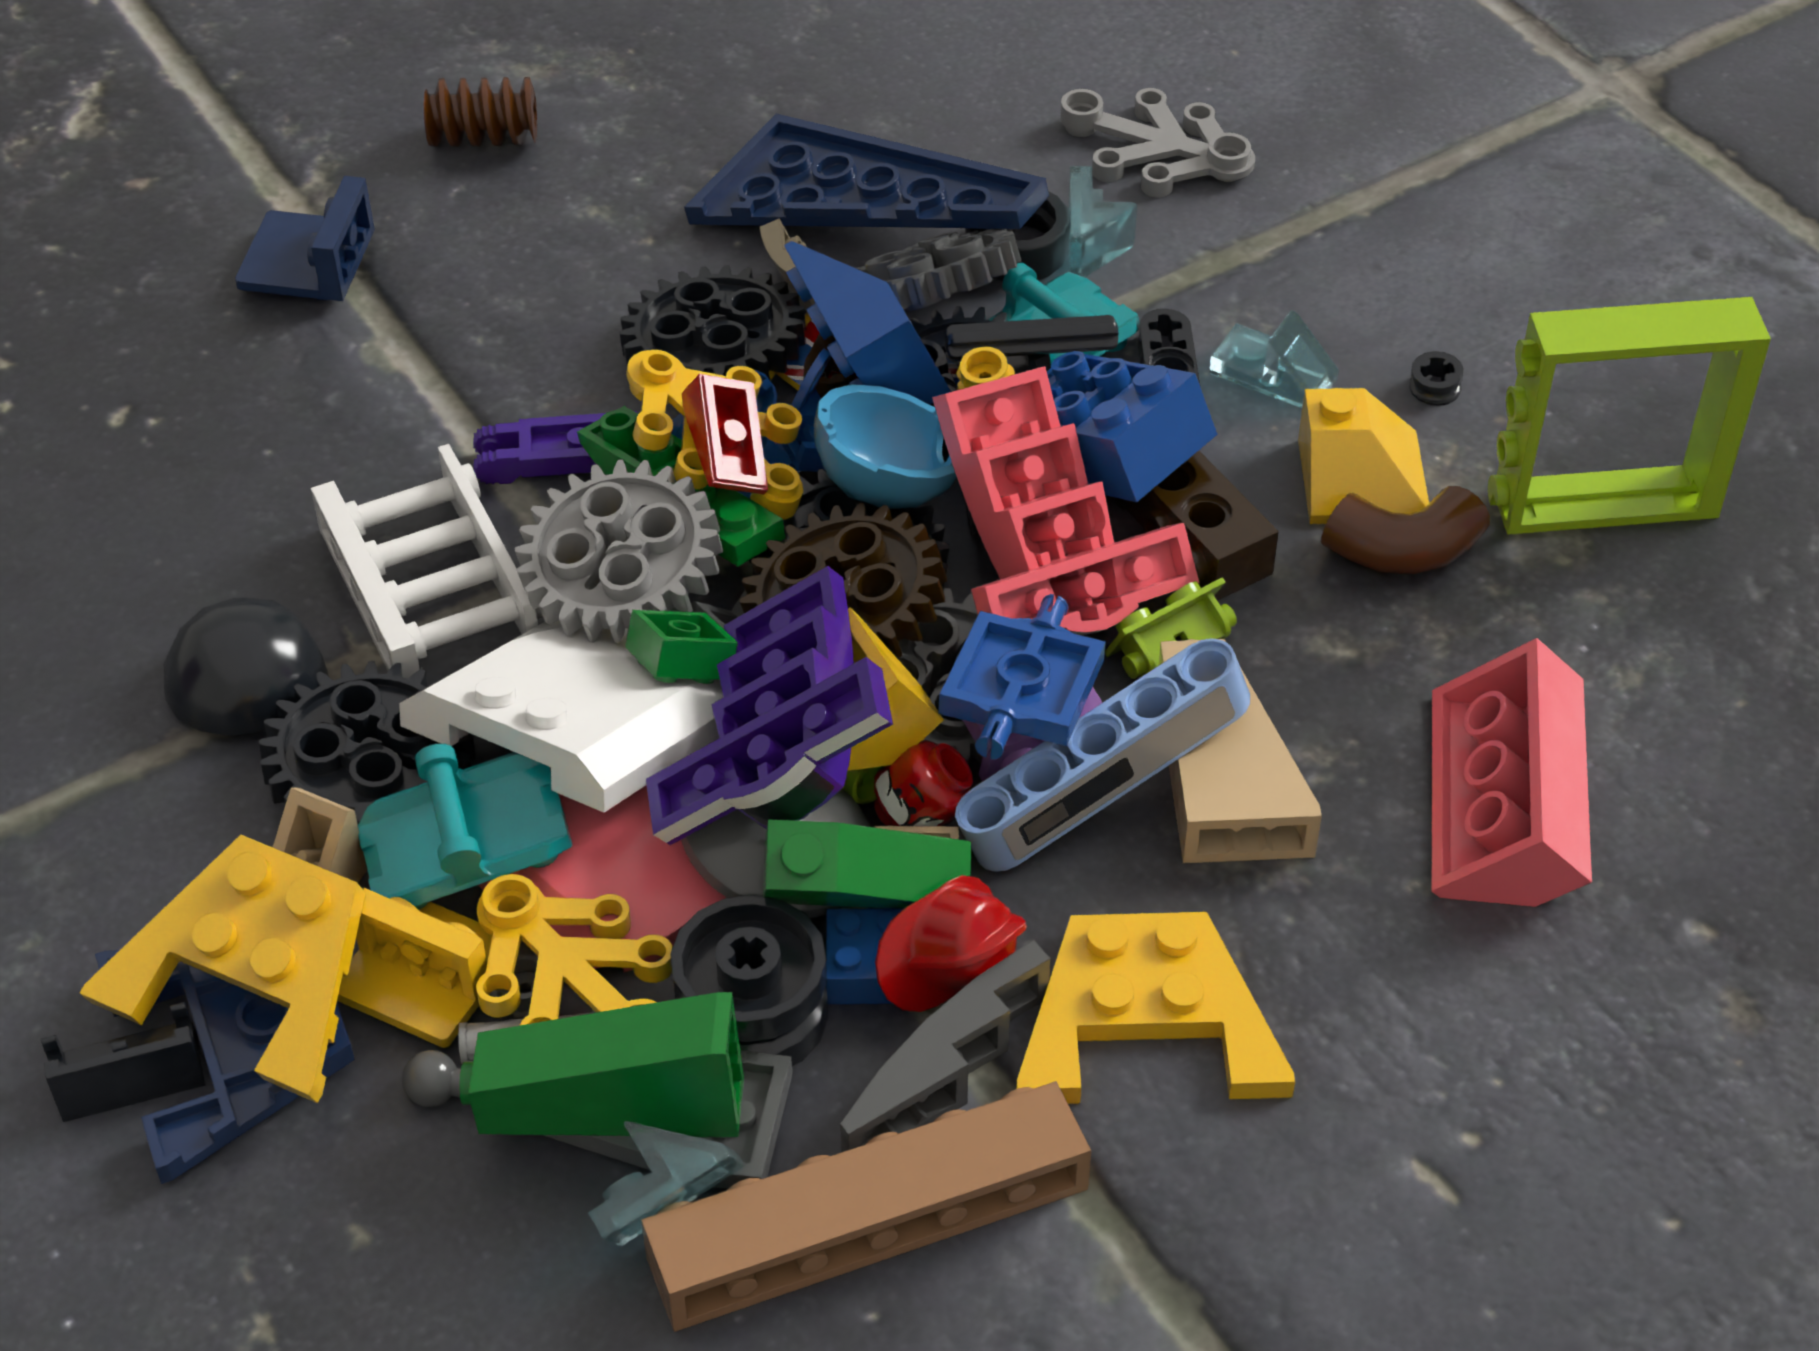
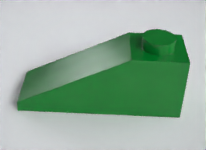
[763,820,971,909]

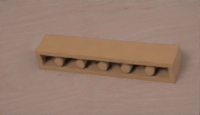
[641,1081,1091,1332]

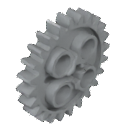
[515,460,723,643]

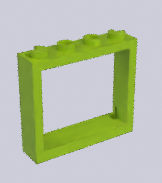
[1488,296,1771,535]

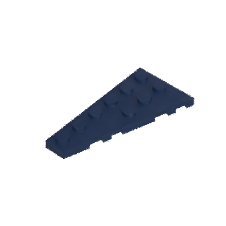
[684,113,1049,229]

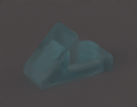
[1068,166,1137,277]
[1210,310,1339,408]
[588,1121,745,1246]

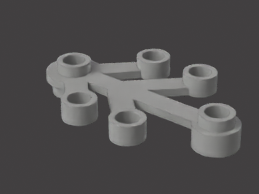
[1060,88,1255,198]

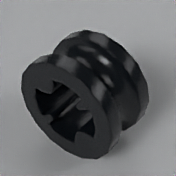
[1409,351,1464,406]

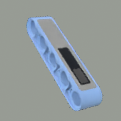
[955,638,1250,872]

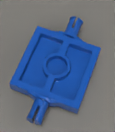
[938,594,1106,760]

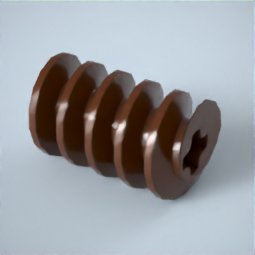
[423,77,537,147]

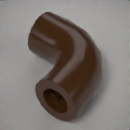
[1321,486,1490,575]

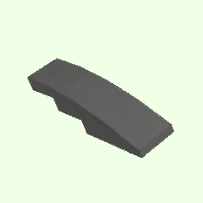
[840,940,1050,1153]

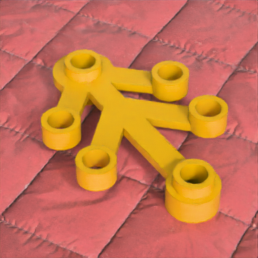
[626,350,803,520]
[476,874,673,1025]

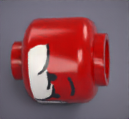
[874,740,973,826]

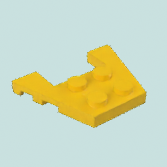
[80,835,366,1103]
[1016,912,1295,1104]

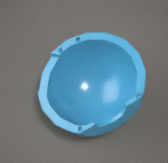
[814,384,957,509]

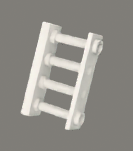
[311,444,543,679]

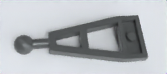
[402,1050,793,1189]

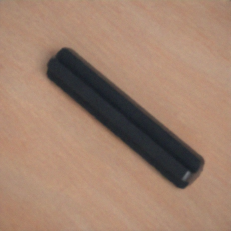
[945,315,1119,360]

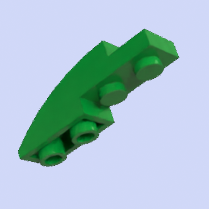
[577,406,785,567]

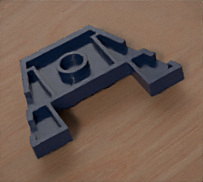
[95,950,355,1184]

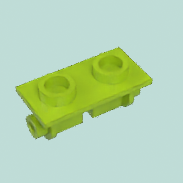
[1104,577,1237,679]

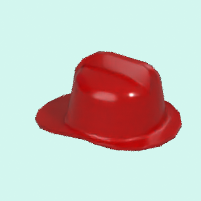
[875,875,1027,1012]

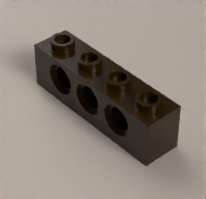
[1112,451,1279,601]

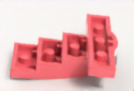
[932,366,1200,637]

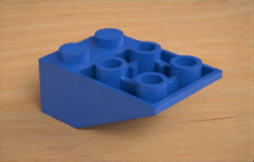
[784,241,951,405]
[1047,351,1218,502]

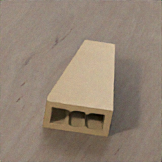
[1158,639,1322,863]

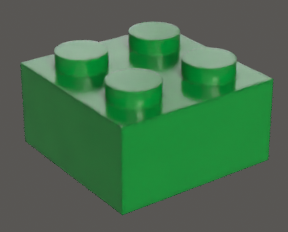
[625,610,738,684]

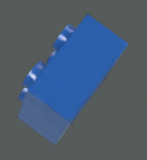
[826,908,903,1004]

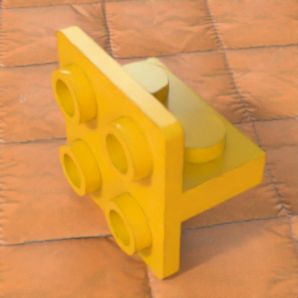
[337,888,492,1048]

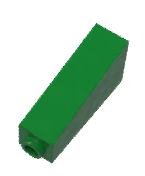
[459,992,744,1137]

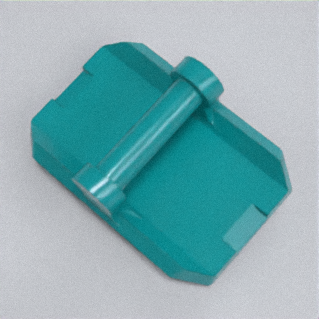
[987,263,1140,364]
[358,744,573,910]

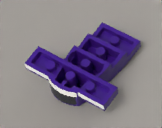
[646,566,893,845]

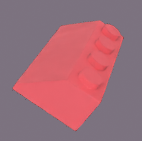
[1432,638,1592,907]

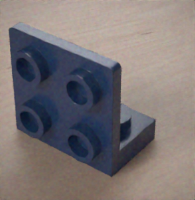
[235,176,375,301]

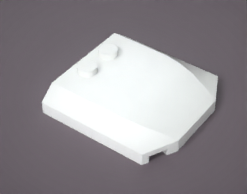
[399,620,724,813]

